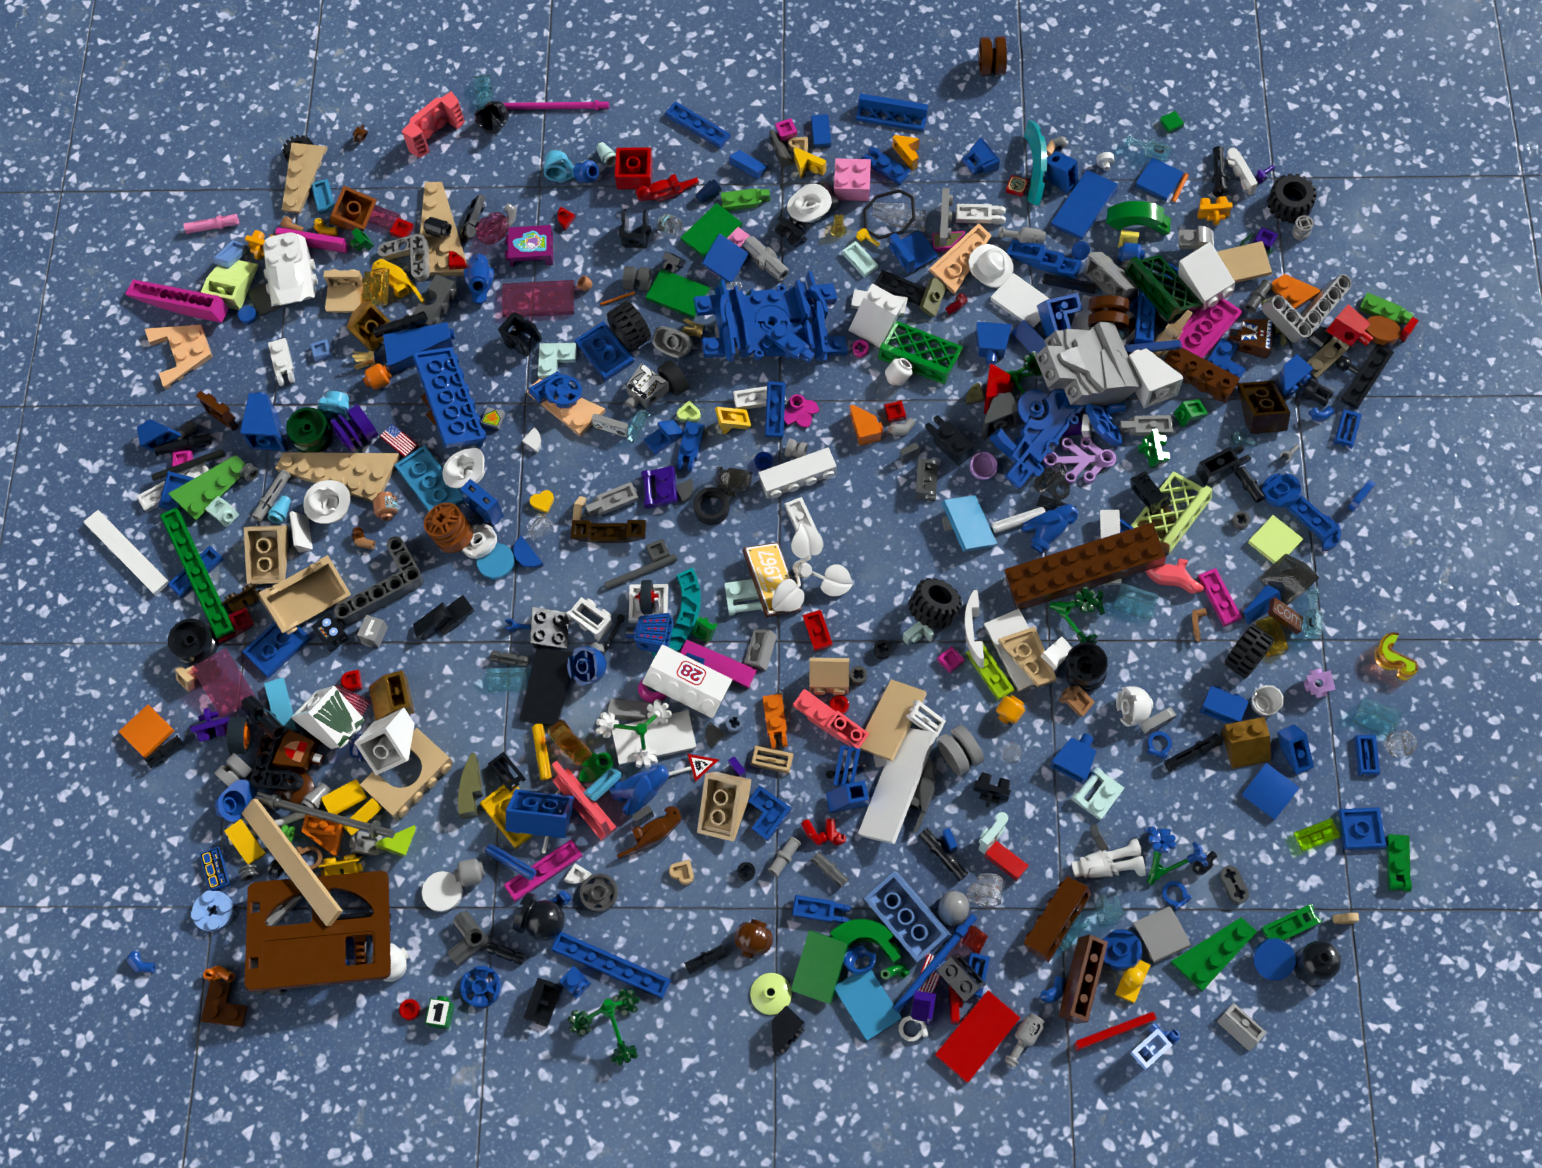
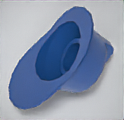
[215,780,257,822]

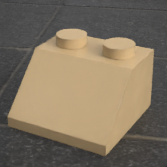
[809,658,849,695]

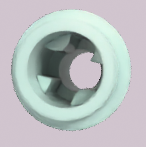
[596,142,616,167]

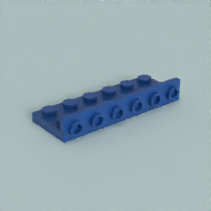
[412,347,486,448]

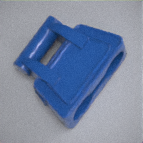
[962,138,1000,175]

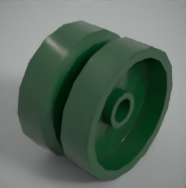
[286,407,333,453]

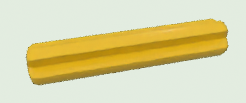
[532,724,552,781]

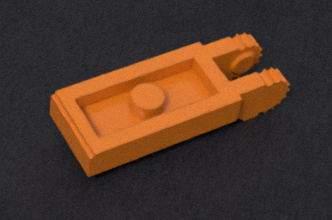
[762,693,788,749]

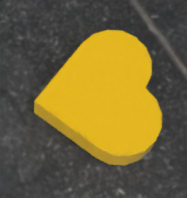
[529,490,554,514]

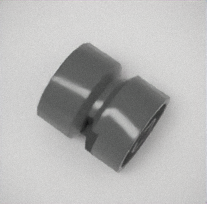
[623,266,651,291]

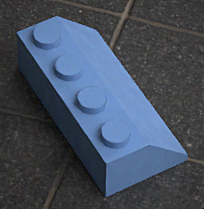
[864,871,952,962]

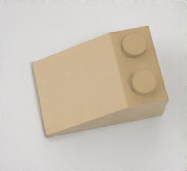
[244,525,289,584]
[697,772,751,841]

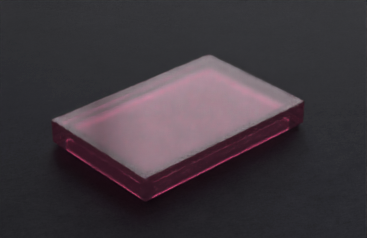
[191,648,256,718]

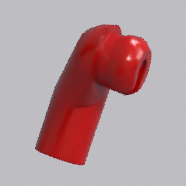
[825,818,846,846]
[801,819,828,845]

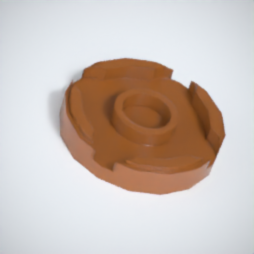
[1365,316,1401,345]

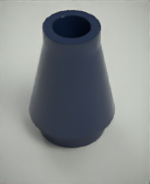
[695,179,722,203]

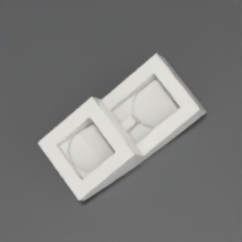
[1041,637,1073,670]

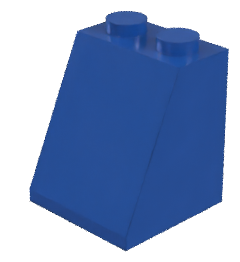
[240,392,287,452]

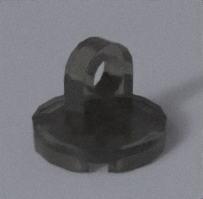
[1033,462,1070,499]

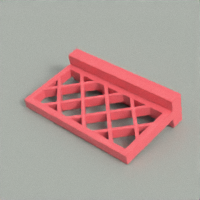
[552,761,617,841]

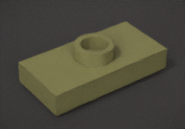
[919,277,947,318]

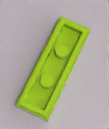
[966,644,1015,701]

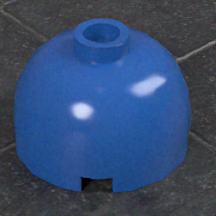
[567,646,607,686]

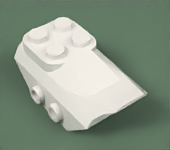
[263,233,318,307]

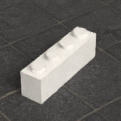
[758,447,837,499]

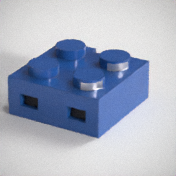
[460,479,504,526]

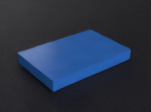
[574,321,635,381]
[242,622,311,679]

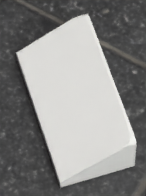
[289,511,313,553]

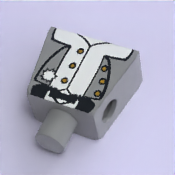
[625,363,669,409]

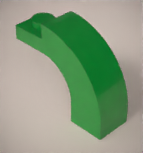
[1106,201,1171,236]
[830,919,901,966]

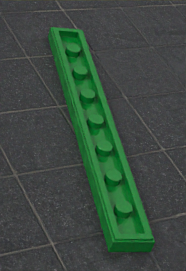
[160,507,235,640]

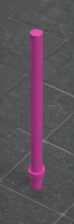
[503,100,609,111]

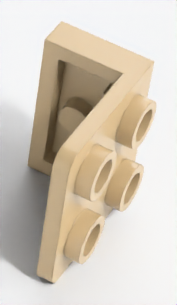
[323,269,364,313]

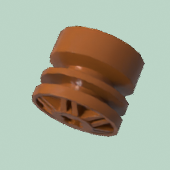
[424,503,474,553]

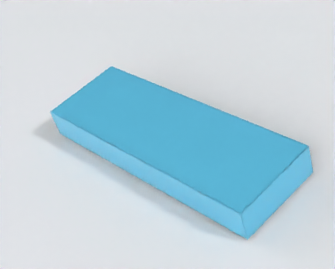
[264,677,298,732]

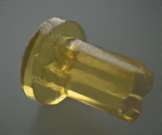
[831,214,847,237]

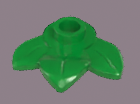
[576,751,613,783]

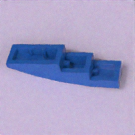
[1006,240,1083,279]

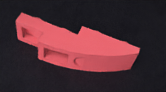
[792,689,869,748]

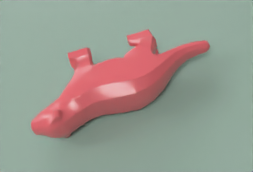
[1145,558,1204,594]

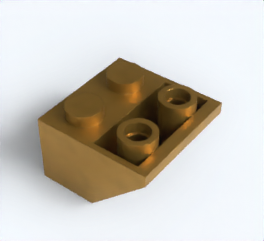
[369,670,415,720]

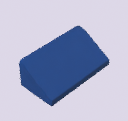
[729,150,768,180]

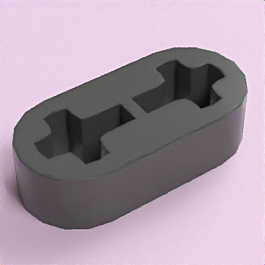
[1219,865,1249,905]

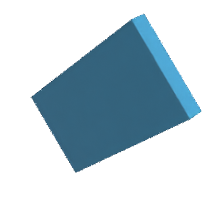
[394,445,464,512]

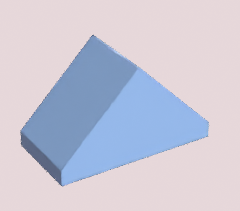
[1130,1029,1172,1069]

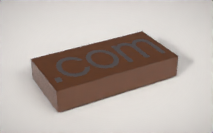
[1268,597,1303,635]

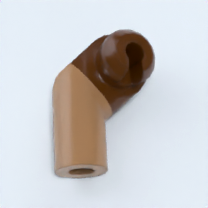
[351,527,376,550]

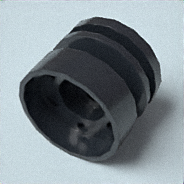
[1065,643,1108,692]

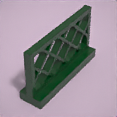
[1124,255,1203,321]

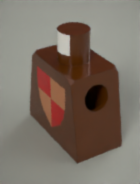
[272,728,325,772]

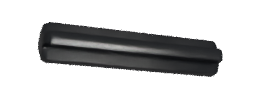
[1042,273,1096,294]

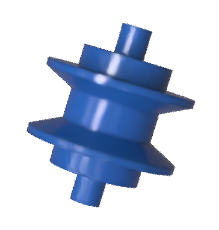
[1072,241,1090,260]

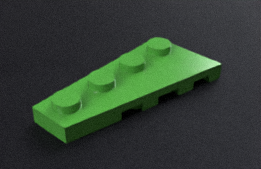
[168,455,246,520]

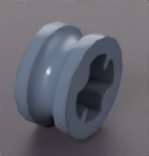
[726,714,744,734]

